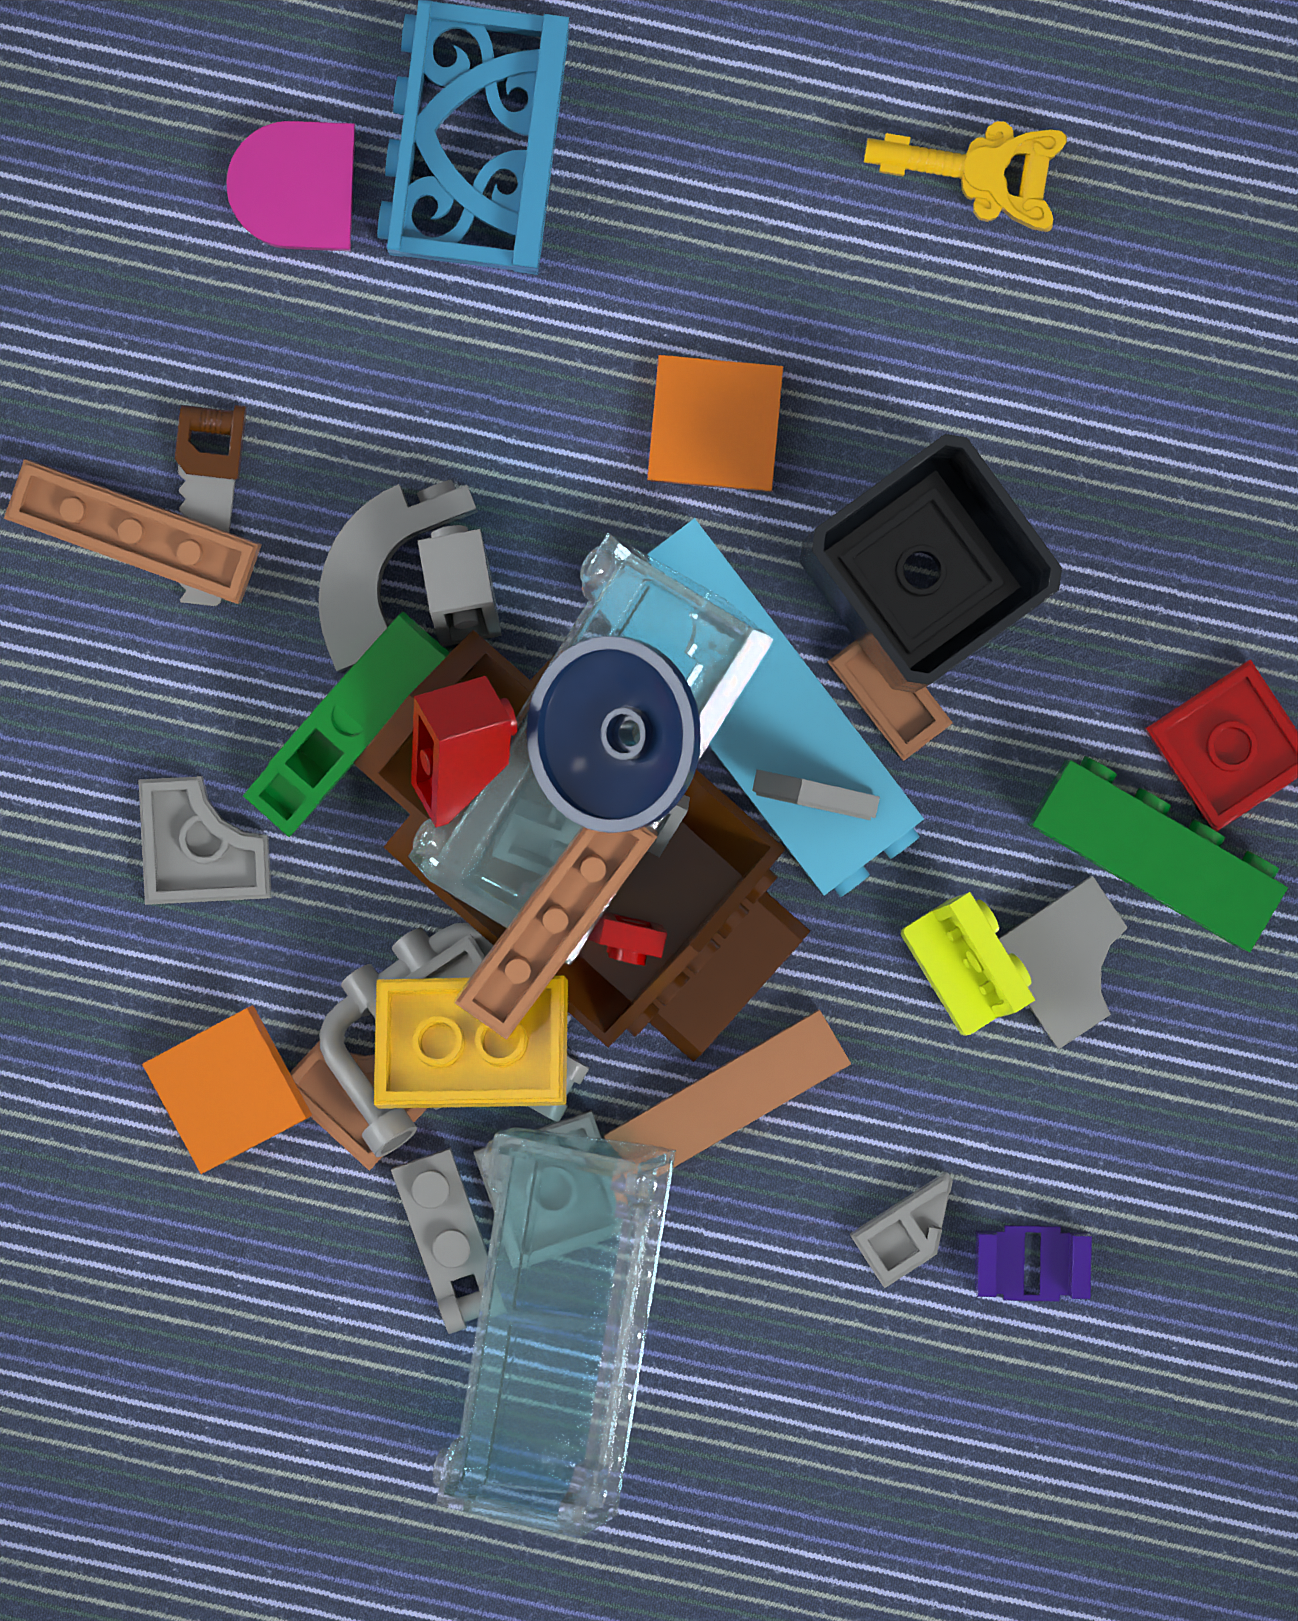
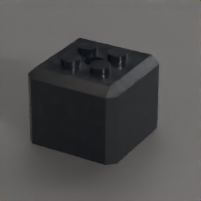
[800,434,1062,693]

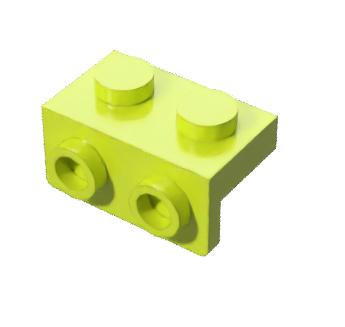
[901,892,1035,1036]

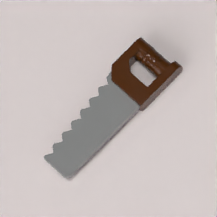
[175,405,247,606]

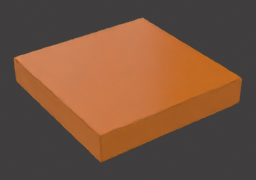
[647,355,783,492]
[142,1005,312,1174]

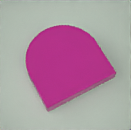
[227,121,356,252]

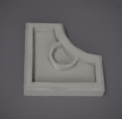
[138,776,272,905]
[998,876,1128,1049]

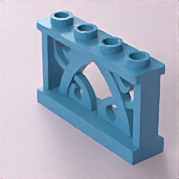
[377,0,570,275]

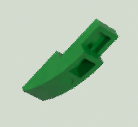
[243,612,450,837]

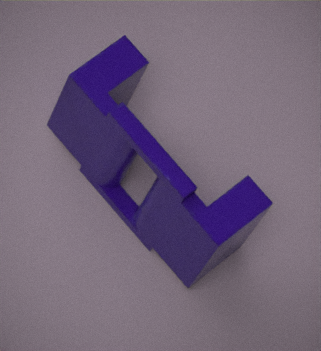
[975,1225,1092,1302]

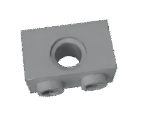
[417,525,502,647]

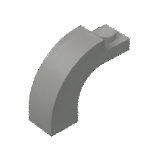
[319,480,478,673]

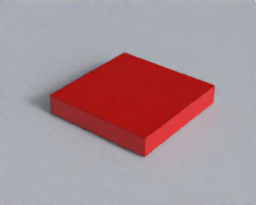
[1144,659,1298,832]

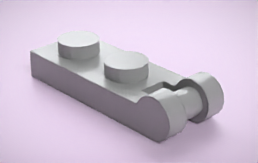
[391,1147,508,1334]

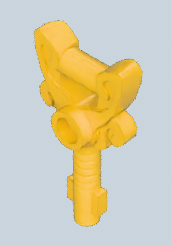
[864,121,1068,232]

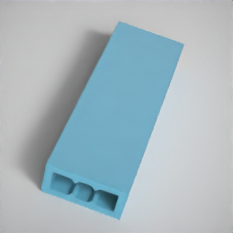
[594,518,924,897]

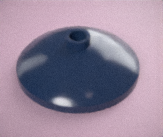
[527,636,701,833]

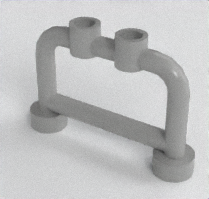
[320,923,571,1157]

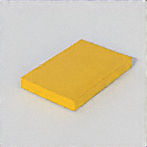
[374,976,568,1109]

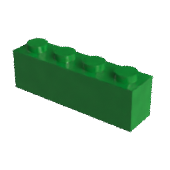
[1027,756,1288,953]

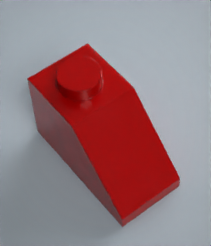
[411,676,517,828]

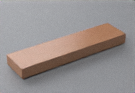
[4,459,262,604]
[454,826,658,1040]
[604,1009,851,1190]

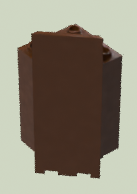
[354,630,810,1062]

